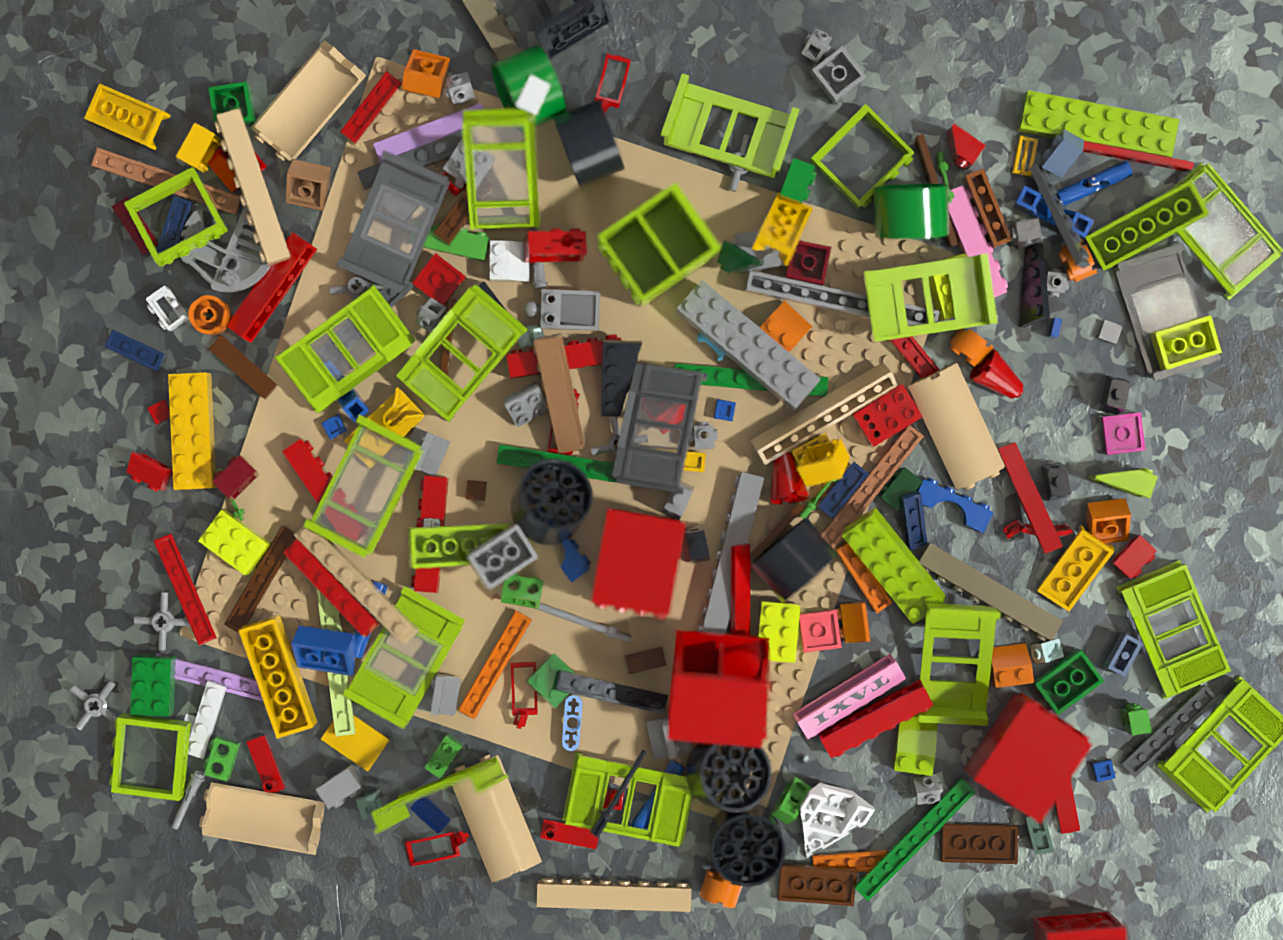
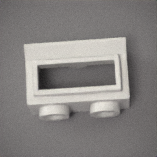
[146,286,189,331]

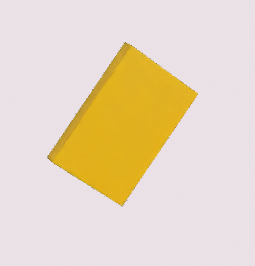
[321,714,390,772]

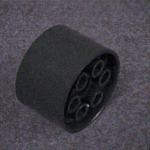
[553,99,625,187]
[510,459,593,545]
[750,517,838,603]
[686,742,772,812]
[709,804,786,887]

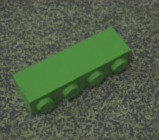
[409,219,491,262]

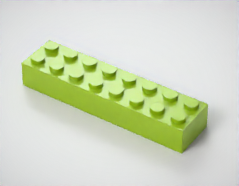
[1017,90,1180,158]

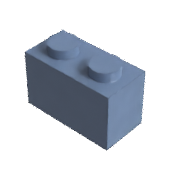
[1041,129,1084,178]
[1103,632,1143,677]

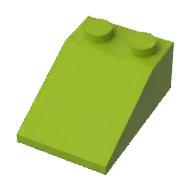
[1088,468,1158,498]
[892,714,938,776]

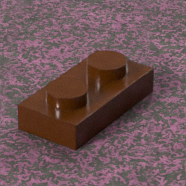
[625,646,667,674]

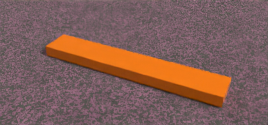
[458,610,532,719]

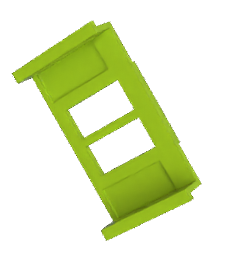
[661,74,800,178]
[864,253,998,342]
[396,284,528,423]
[918,603,1000,726]
[562,752,693,847]

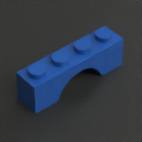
[1012,186,1094,239]
[916,477,994,533]
[541,511,591,583]

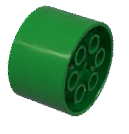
[491,45,566,133]
[874,183,949,239]

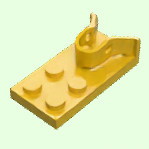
[84,83,171,150]
[751,192,813,266]
[344,388,426,469]
[1037,525,1114,612]

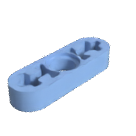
[562,694,583,751]

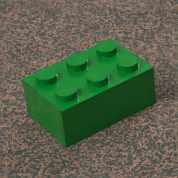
[1032,648,1105,715]
[130,654,176,717]

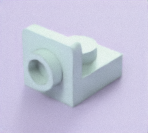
[1030,638,1064,663]

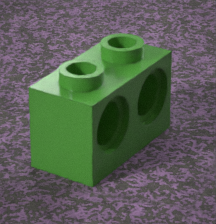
[501,573,544,609]
[1120,703,1151,735]
[424,734,463,778]
[203,736,241,781]
[771,777,812,824]

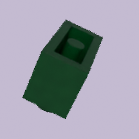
[879,467,923,512]

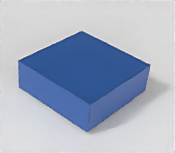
[1048,317,1062,338]
[714,399,736,422]
[321,414,348,440]
[1091,759,1115,782]

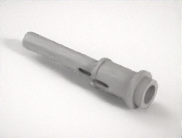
[531,227,548,289]
[171,770,205,829]

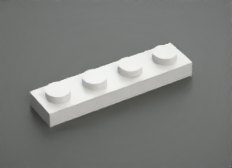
[188,680,227,759]

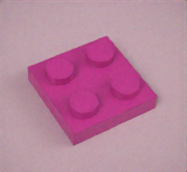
[1101,412,1145,455]

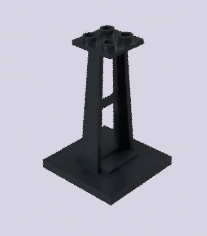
[533,0,613,60]

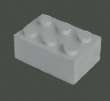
[465,524,538,590]

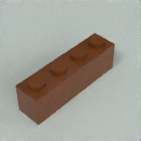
[962,169,1012,249]

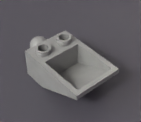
[524,289,600,330]

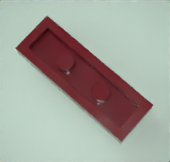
[111,196,159,255]

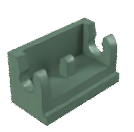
[356,789,382,820]
[1026,815,1055,855]

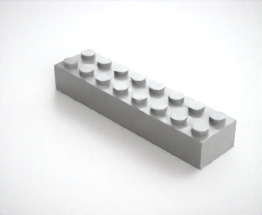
[676,280,820,412]

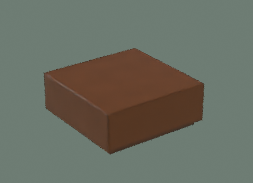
[466,480,487,501]

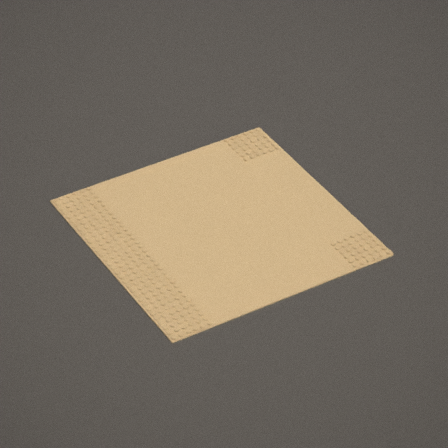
[180,57,954,832]

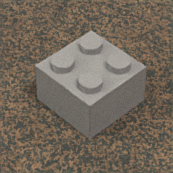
[810,46,866,104]
[316,763,365,809]

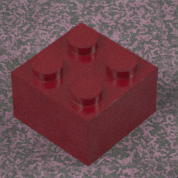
[785,240,832,286]
[212,455,259,502]

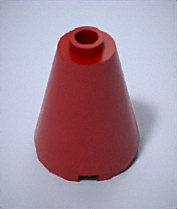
[970,349,1024,399]
[770,452,809,505]

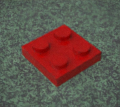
[412,253,466,306]

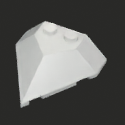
[800,783,875,858]

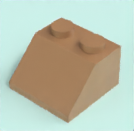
[286,159,331,211]

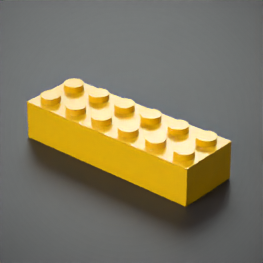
[168,372,217,490]
[239,614,317,739]

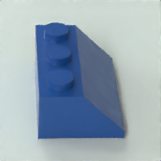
[291,626,357,676]

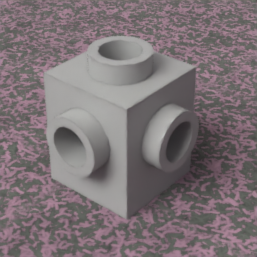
[801,29,832,63]
[444,72,475,105]
[1046,269,1070,297]
[415,298,447,333]
[690,422,718,449]
[913,774,943,805]

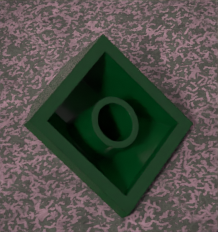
[717,240,765,274]

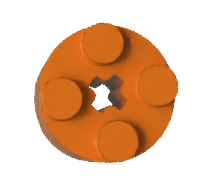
[1057,238,1097,283]
[188,295,231,335]
[949,328,994,366]
[700,869,742,908]

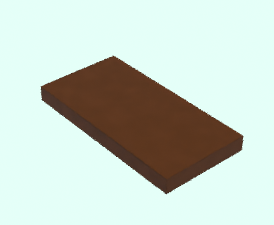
[940,823,1019,864]
[777,863,857,906]

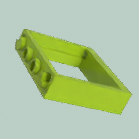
[810,104,915,209]
[124,167,228,267]
[109,713,191,801]

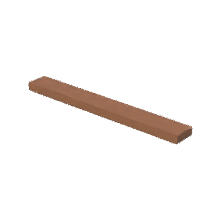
[91,147,241,216]
[821,425,924,548]

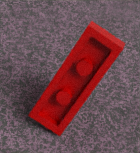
[246,734,286,793]
[540,818,599,849]

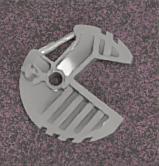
[180,206,271,293]

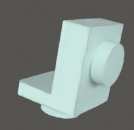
[518,325,545,348]

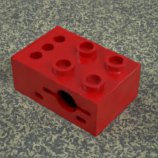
[523,228,587,263]
[851,384,923,448]

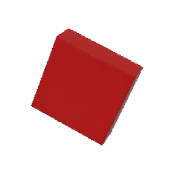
[147,399,170,425]
[603,788,624,810]

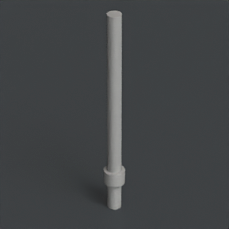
[534,603,631,642]

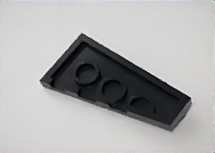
[1019,243,1050,328]
[601,340,642,416]

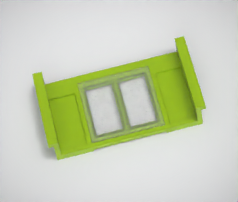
[274,285,416,413]
[1116,560,1231,700]
[343,586,465,729]
[1156,676,1283,813]

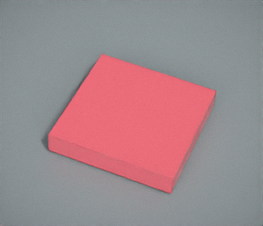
[799,609,842,653]

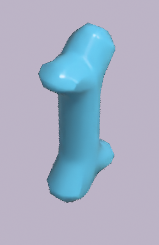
[697,334,727,361]

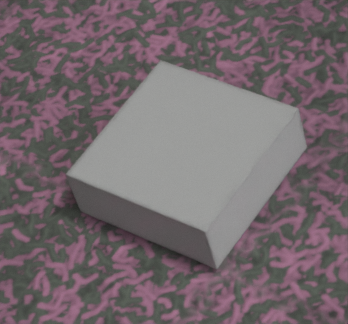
[1097,320,1123,345]

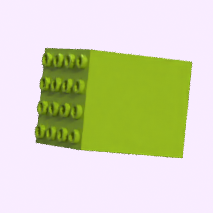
[597,182,721,308]

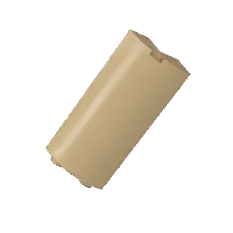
[251,40,366,163]
[908,363,1005,490]
[448,754,542,882]
[199,782,325,855]

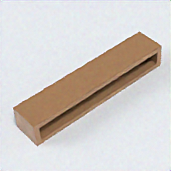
[533,333,585,453]

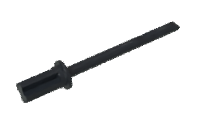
[590,749,647,837]

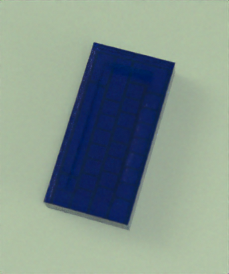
[410,795,451,834]

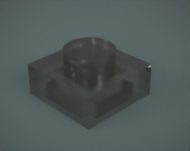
[515,787,541,813]

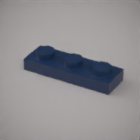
[157,196,193,253]
[105,330,166,371]
[817,462,869,519]
[900,491,928,550]

